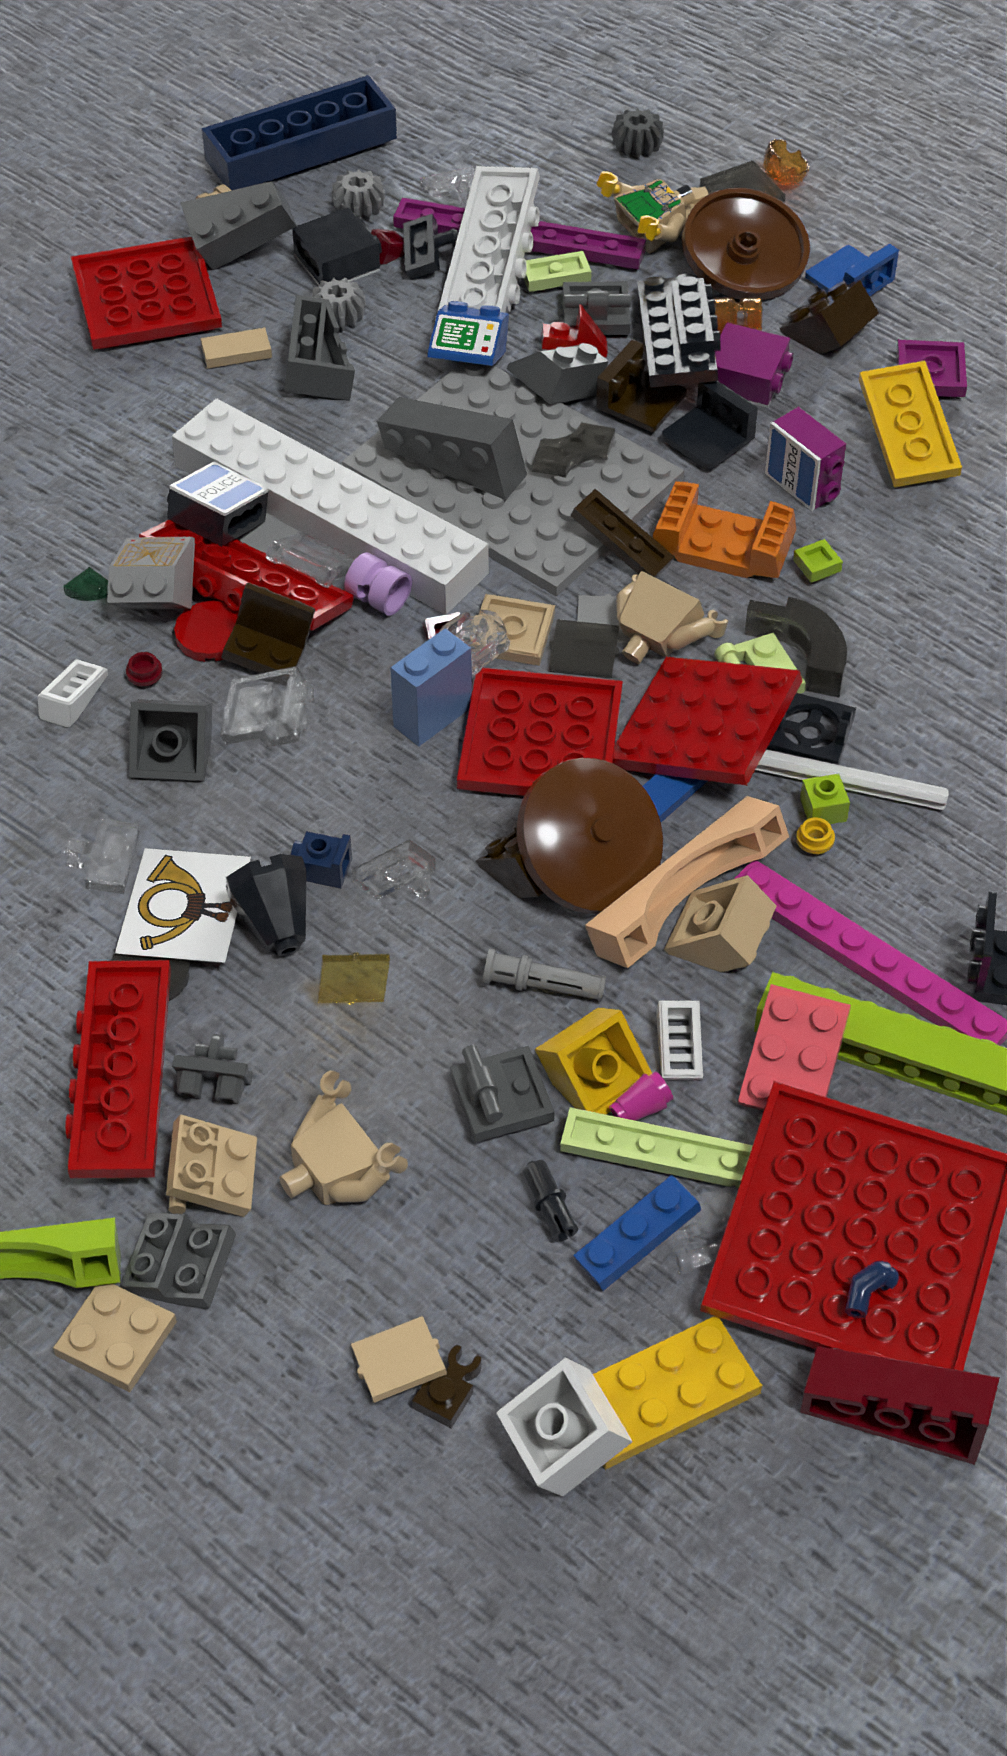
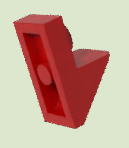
[541,304,608,358]

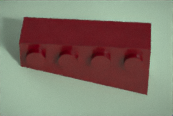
[800,1346,1000,1465]

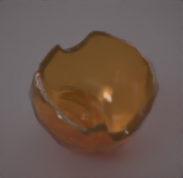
[763,139,810,185]

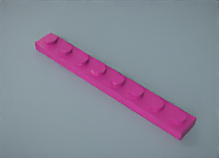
[734,860,1007,1046]

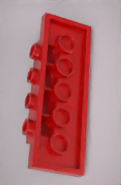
[139,520,354,631]
[65,960,171,1178]

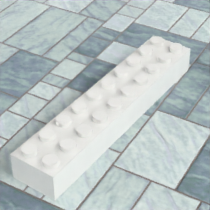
[172,398,489,615]

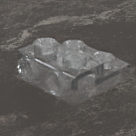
[220,667,314,748]

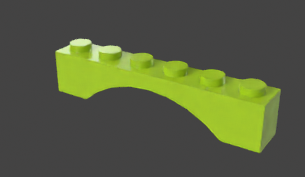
[0,1217,121,1288]

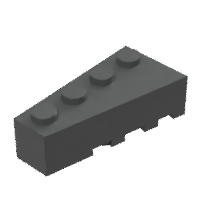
[377,397,527,500]

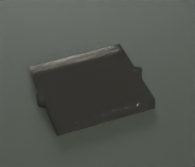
[549,619,620,679]

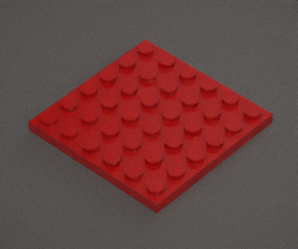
[700,1081,1007,1371]

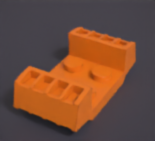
[652,481,797,578]

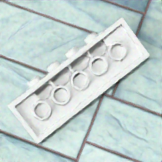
[435,166,540,321]

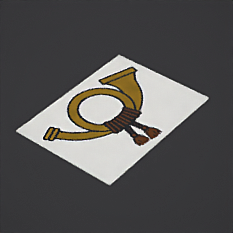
[115,848,251,963]

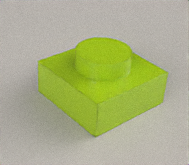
[793,539,843,583]

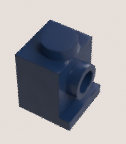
[291,831,352,889]

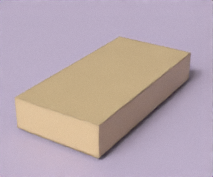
[201,328,272,369]

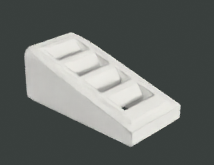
[38,659,108,728]
[656,1001,703,1080]

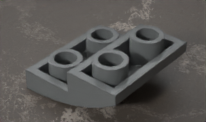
[121,1213,236,1308]

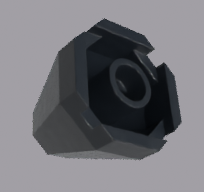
[226,854,307,956]

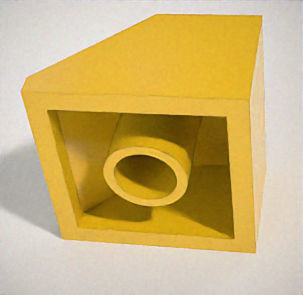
[535,1007,652,1115]

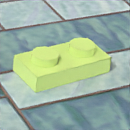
[524,251,591,292]

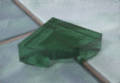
[63,567,108,601]

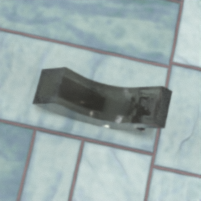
[744,597,847,698]

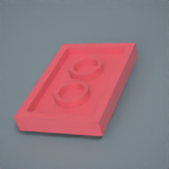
[738,984,851,1111]

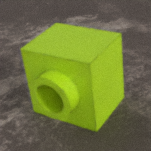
[800,774,850,824]

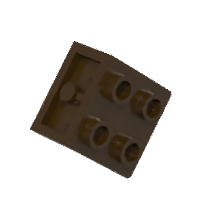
[596,339,687,432]
[221,583,315,684]

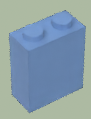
[390,628,472,747]

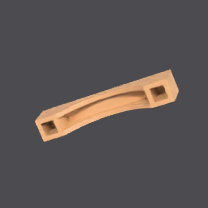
[585,796,789,968]

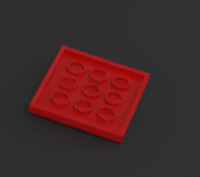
[71,236,222,350]
[613,656,803,786]
[457,667,623,796]

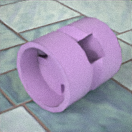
[344,552,412,616]

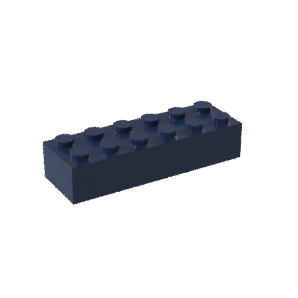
[201,75,397,190]

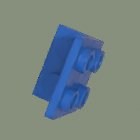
[805,244,899,296]

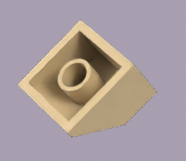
[664,875,776,972]

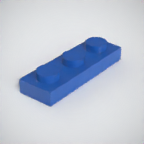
[573,1175,702,1291]

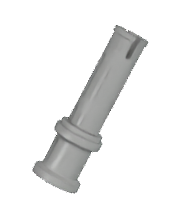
[483,948,606,1001]

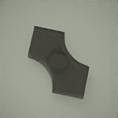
[532,422,615,478]

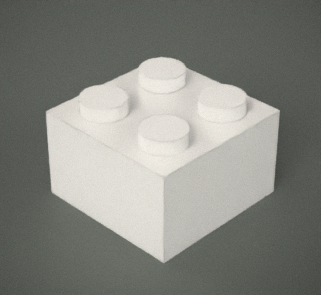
[496,1357,633,1496]

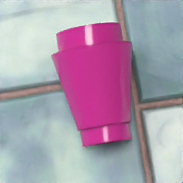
[609,1071,673,1121]

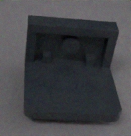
[662,381,758,469]

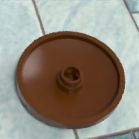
[682,188,810,301]
[517,758,663,914]

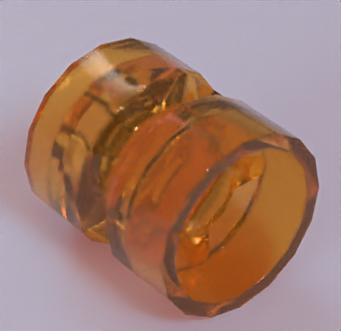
[714,298,762,336]

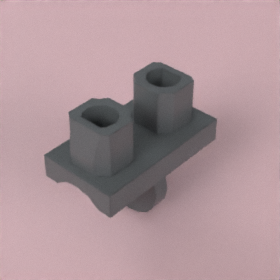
[172,1034,253,1104]

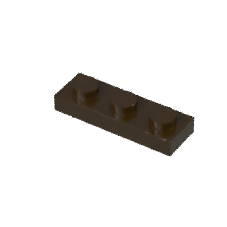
[570,488,675,578]

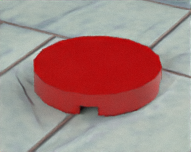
[174,601,239,662]

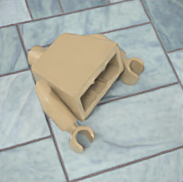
[617,571,728,664]
[279,1071,408,1205]

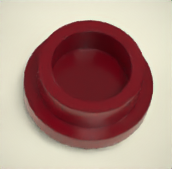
[126,652,163,686]

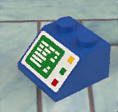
[427,301,509,366]

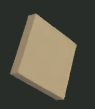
[469,594,555,666]

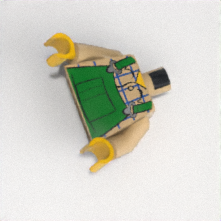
[596,171,695,254]

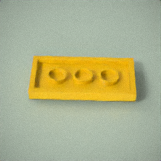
[859,361,962,487]
[593,1316,762,1470]

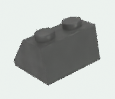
[507,343,609,404]
[129,699,212,781]

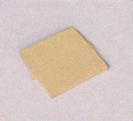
[351,1316,447,1403]

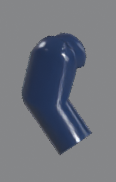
[845,1261,899,1318]

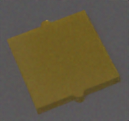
[318,952,390,1005]

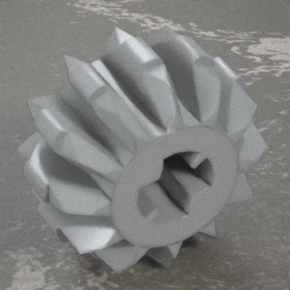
[331,169,385,219]
[311,277,366,330]

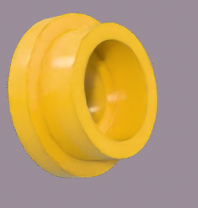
[796,817,835,854]

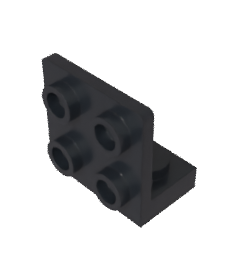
[967,891,1007,1005]

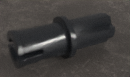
[523,1159,579,1242]

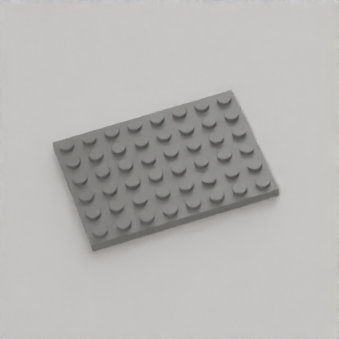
[342,362,684,597]

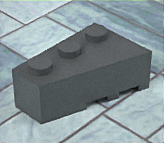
[180,181,297,270]
[284,295,355,401]

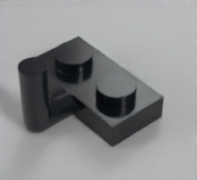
[403,214,459,279]

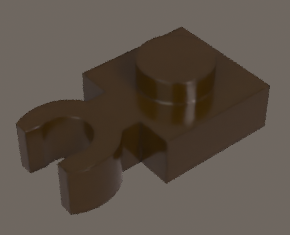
[412,1344,482,1428]

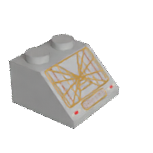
[107,537,195,610]

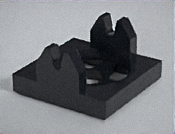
[766,693,856,765]

